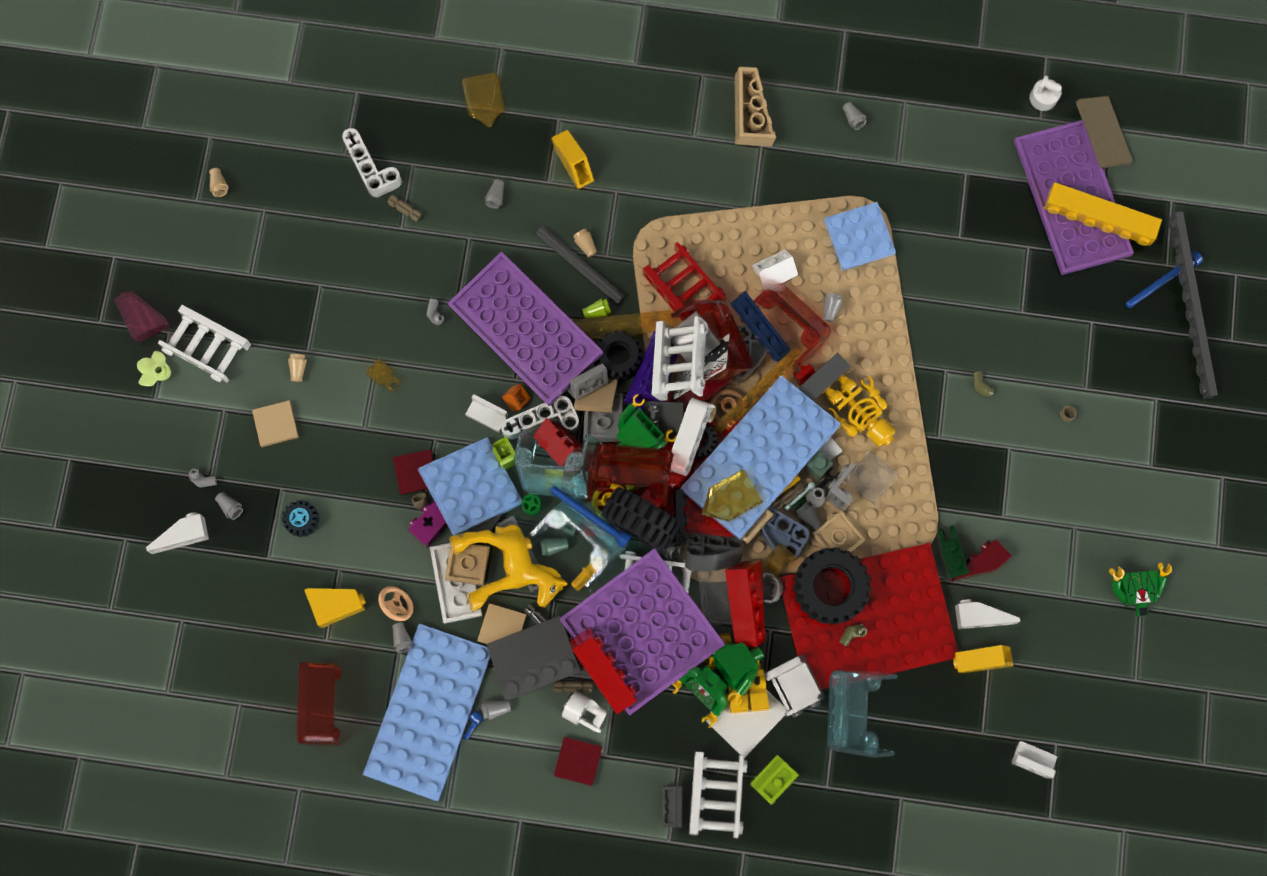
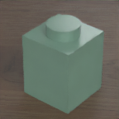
[804,451,834,481]

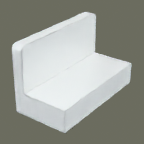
[752,250,798,290]
[465,394,508,433]
[1011,741,1057,779]

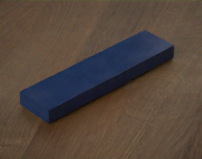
[730,291,791,363]

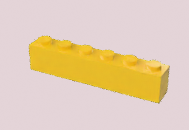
[1043,182,1162,246]

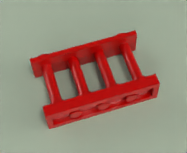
[642,242,726,322]

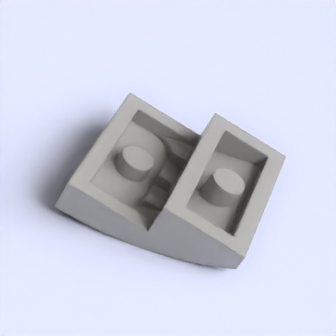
[671,311,721,363]

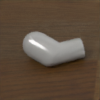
[426,299,444,325]

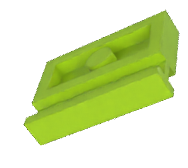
[750,755,799,805]

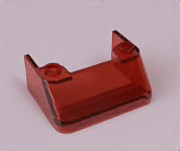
[740,284,831,371]
[671,300,753,384]
[587,444,674,507]
[297,662,341,747]

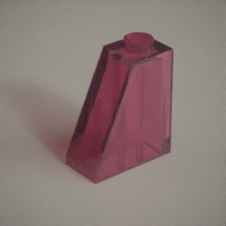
[114,291,172,343]

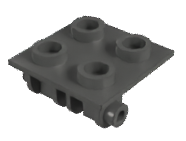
[644,401,683,439]

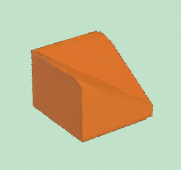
[502,384,531,412]

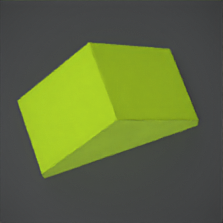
[491,437,520,470]

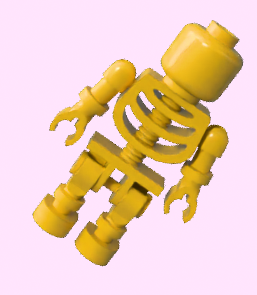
[823,373,895,447]

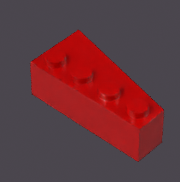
[725,560,766,647]
[571,627,637,714]

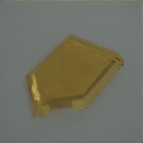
[462,73,504,128]
[702,469,763,522]

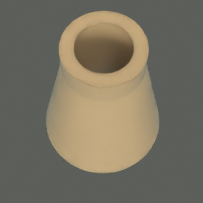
[209,168,228,197]
[573,229,597,258]
[288,354,307,382]

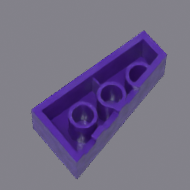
[624,330,678,411]

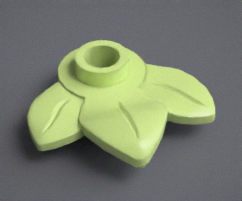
[137,351,171,386]

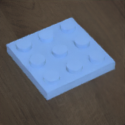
[824,202,896,271]

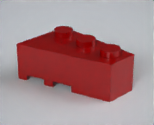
[533,418,593,474]

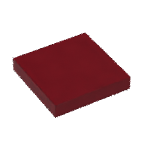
[393,449,433,495]
[554,737,602,786]

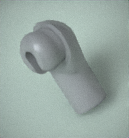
[189,469,217,488]

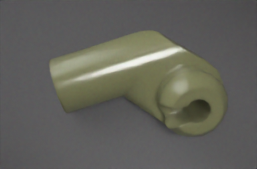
[973,372,994,397]
[839,624,867,647]

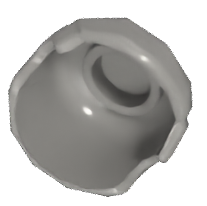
[762,572,783,603]

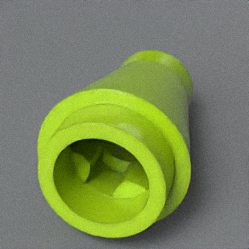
[582,298,612,320]

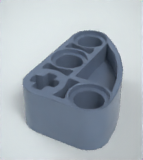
[760,506,809,562]

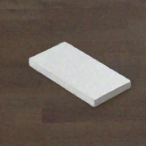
[430,543,482,624]

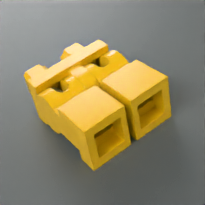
[728,660,769,714]

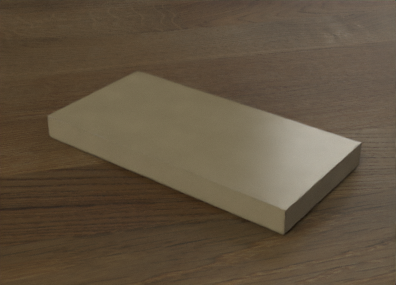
[1076,96,1133,169]

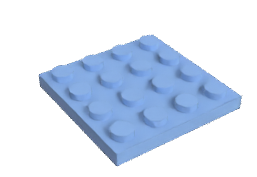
[418,438,522,535]

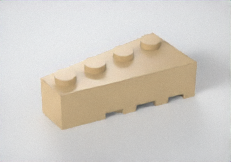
[735,67,776,146]

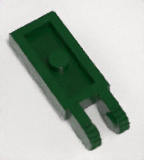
[938,525,969,578]

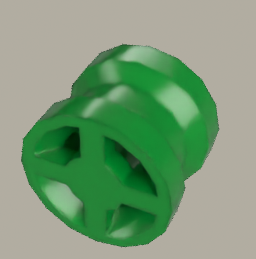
[522,494,542,516]

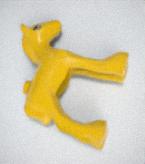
[449,524,568,612]

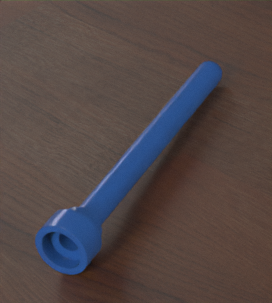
[1126,250,1203,308]
[550,486,633,548]

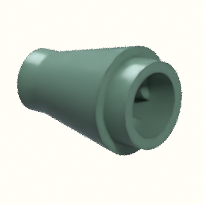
[539,538,568,557]

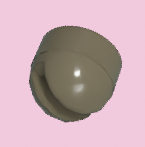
[1059,405,1077,422]
[412,493,428,510]

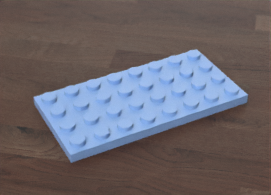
[680,375,841,540]
[363,624,491,802]

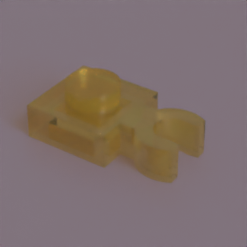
[366,359,400,392]

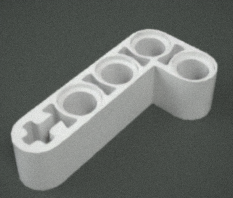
[342,128,402,197]
[501,396,579,440]
[667,398,717,476]

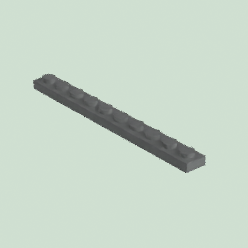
[1169,211,1218,399]

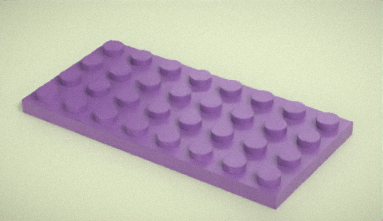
[1014,120,1134,275]
[447,252,604,406]

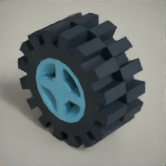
[282,500,319,537]

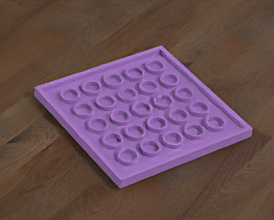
[559,549,725,716]

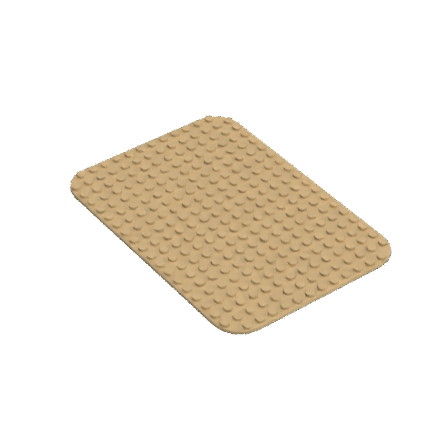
[633,196,938,583]

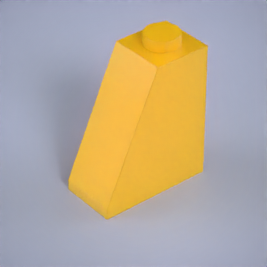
[551,130,594,189]
[304,588,366,628]
[953,645,1013,673]

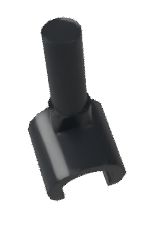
[816,467,839,488]

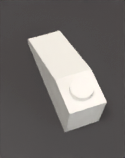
[146,513,209,554]
[955,599,1020,630]

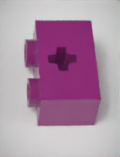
[408,501,448,548]

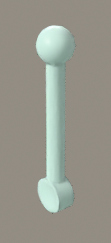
[784,482,816,512]

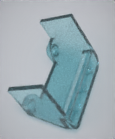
[514,429,602,499]
[531,493,629,588]
[827,670,897,758]

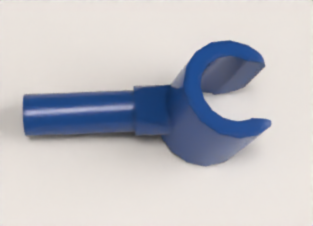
[464,711,483,739]

